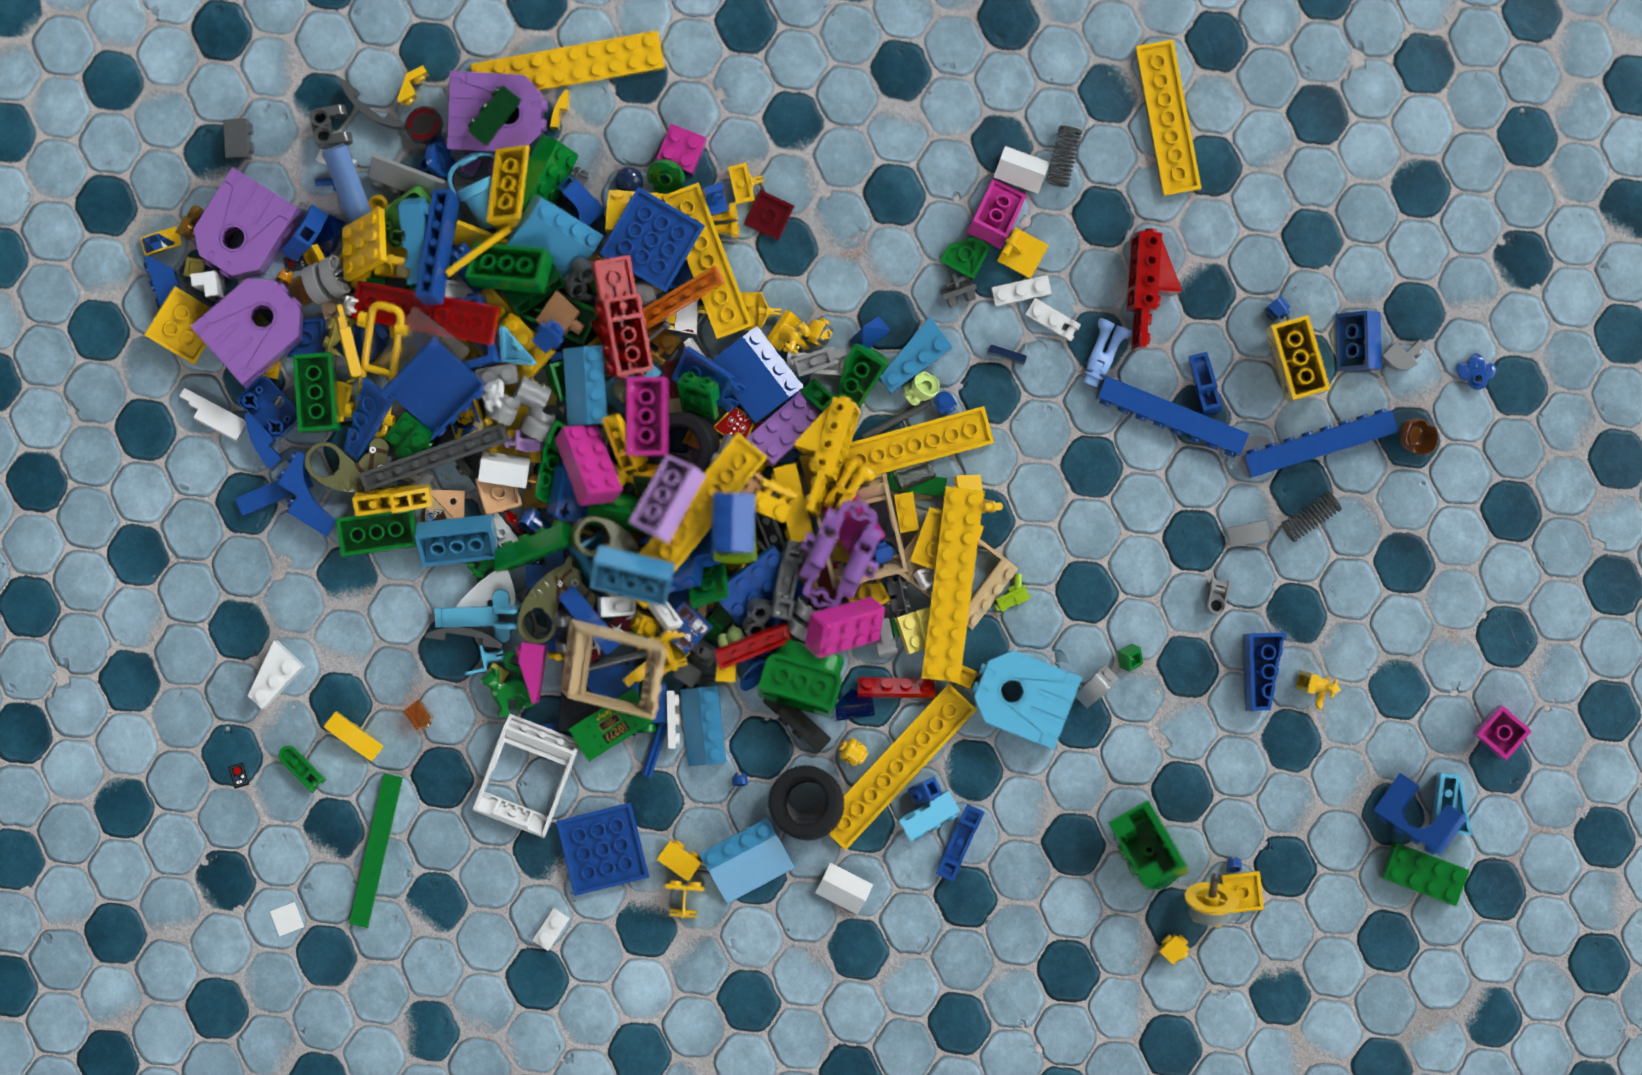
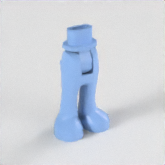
[1083,318,1132,388]

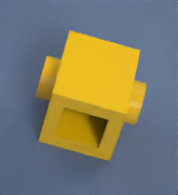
[629,609,660,637]
[1157,934,1189,965]

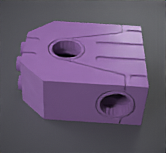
[447,71,548,152]
[193,167,304,280]
[191,278,304,389]

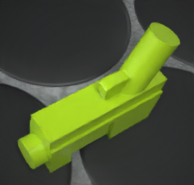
[994,574,1031,612]

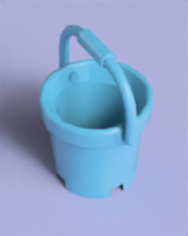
[447,151,495,231]

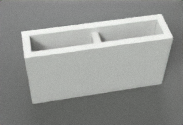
[994,146,1050,194]
[190,271,226,302]
[478,451,531,488]
[815,863,873,915]

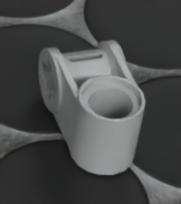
[1206,577,1231,615]

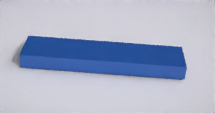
[235,469,314,516]

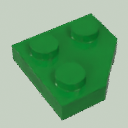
[940,237,991,280]

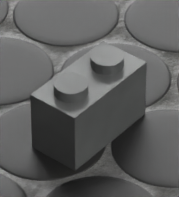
[223,118,254,161]

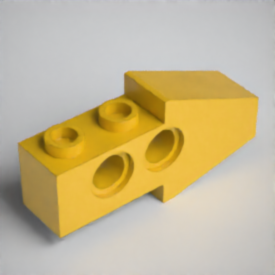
[352,484,434,516]

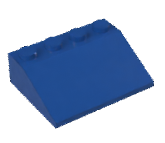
[711,326,804,425]

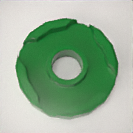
[647,159,685,194]

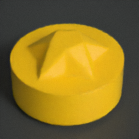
[368,194,388,211]

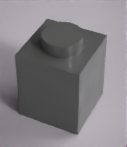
[673,661,704,688]

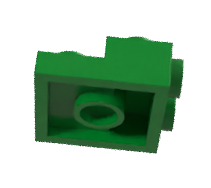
[677,372,720,420]
[383,410,434,459]

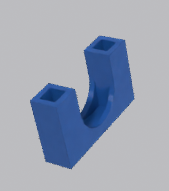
[557,174,605,226]
[1373,773,1467,856]

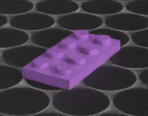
[746,392,822,467]

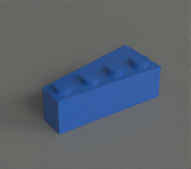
[1243,632,1287,711]

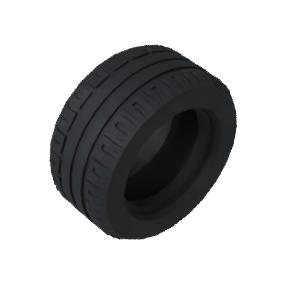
[647,412,720,473]
[768,765,845,841]

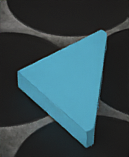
[499,326,536,366]

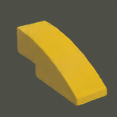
[324,711,384,761]

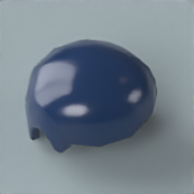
[615,166,644,191]

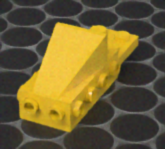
[794,396,861,518]

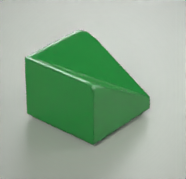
[1117,644,1143,672]

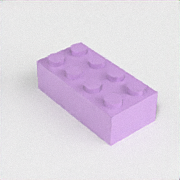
[629,454,706,543]

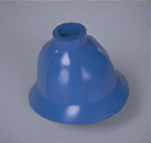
[736,656,767,691]

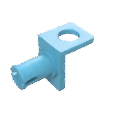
[464,645,504,676]

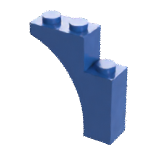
[277,450,337,537]
[669,527,721,592]

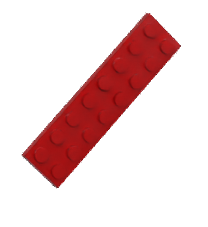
[351,281,501,345]

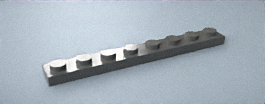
[359,423,510,492]

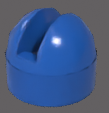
[732,772,748,786]
[1226,857,1242,873]

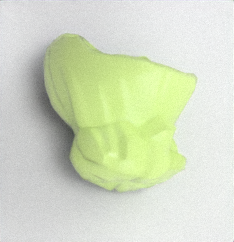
[902,371,940,406]
[717,623,746,648]

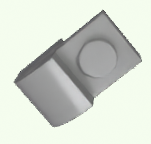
[1382,339,1426,371]
[1075,664,1118,708]

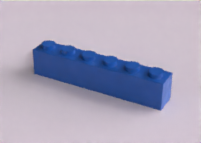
[415,189,460,305]

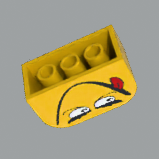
[1267,315,1330,402]

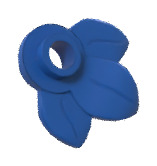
[1457,353,1496,390]

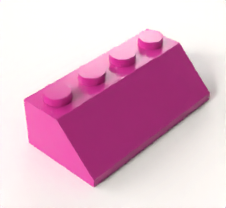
[627,377,669,457]

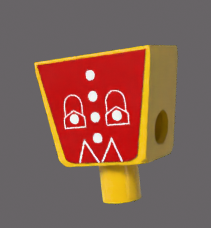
[714,408,755,439]

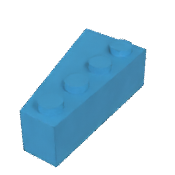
[879,317,953,395]

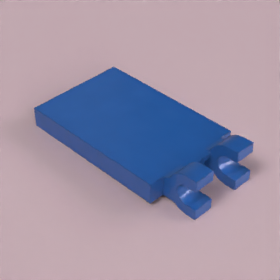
[671,346,746,413]

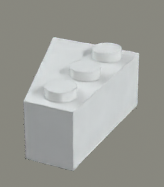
[248,640,305,709]

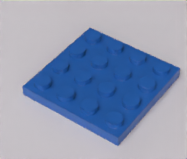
[599,187,705,293]
[719,544,805,637]
[556,802,649,896]

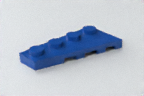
[343,377,395,462]

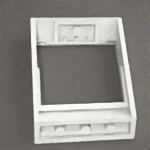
[473,714,580,838]

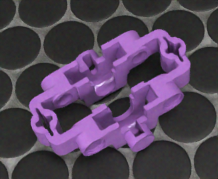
[799,499,882,608]

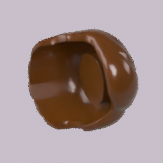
[1399,418,1439,456]

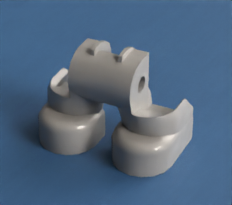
[484,375,555,442]

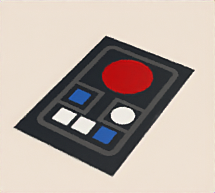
[284,255,308,273]
[228,762,249,789]

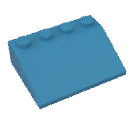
[505,195,604,278]
[700,817,795,904]

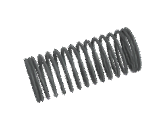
[1045,125,1082,187]
[1281,491,1342,542]

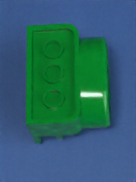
[758,639,844,719]
[1108,800,1189,890]

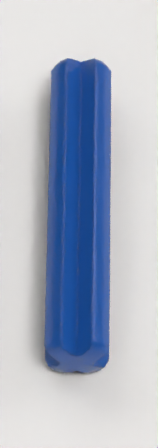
[642,722,668,778]

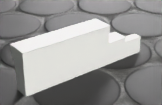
[180,388,246,443]

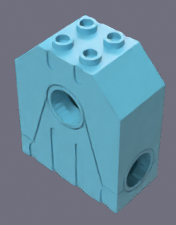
[971,650,1083,750]

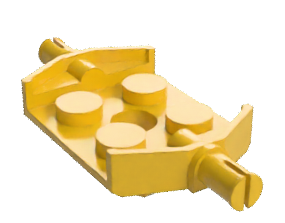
[698,292,782,331]

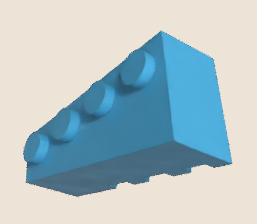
[398,197,430,285]

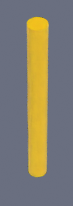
[445,225,512,277]

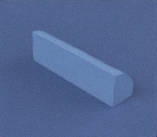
[322,143,371,223]

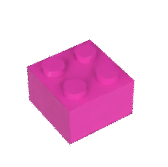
[657,124,707,176]
[1473,705,1532,760]

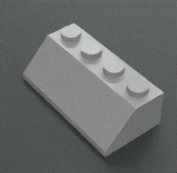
[368,153,449,199]

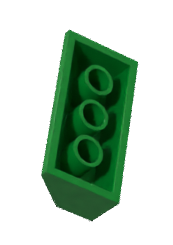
[494,520,573,572]

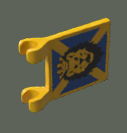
[451,389,498,439]

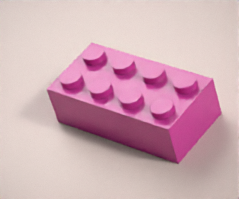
[555,424,622,505]
[805,597,885,658]

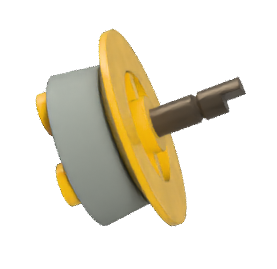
[1185,873,1239,928]

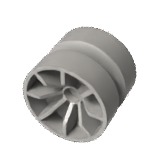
[301,255,351,305]
[787,596,831,641]

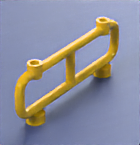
[344,302,409,439]

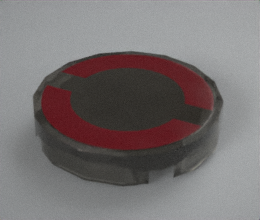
[405,106,443,144]

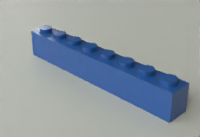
[1096,376,1249,458]
[1243,408,1399,478]

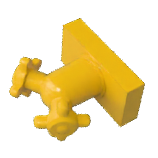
[767,309,811,354]
[1295,670,1341,710]

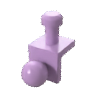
[504,430,545,452]

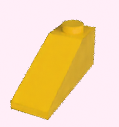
[601,414,649,472]

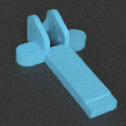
[434,589,521,643]

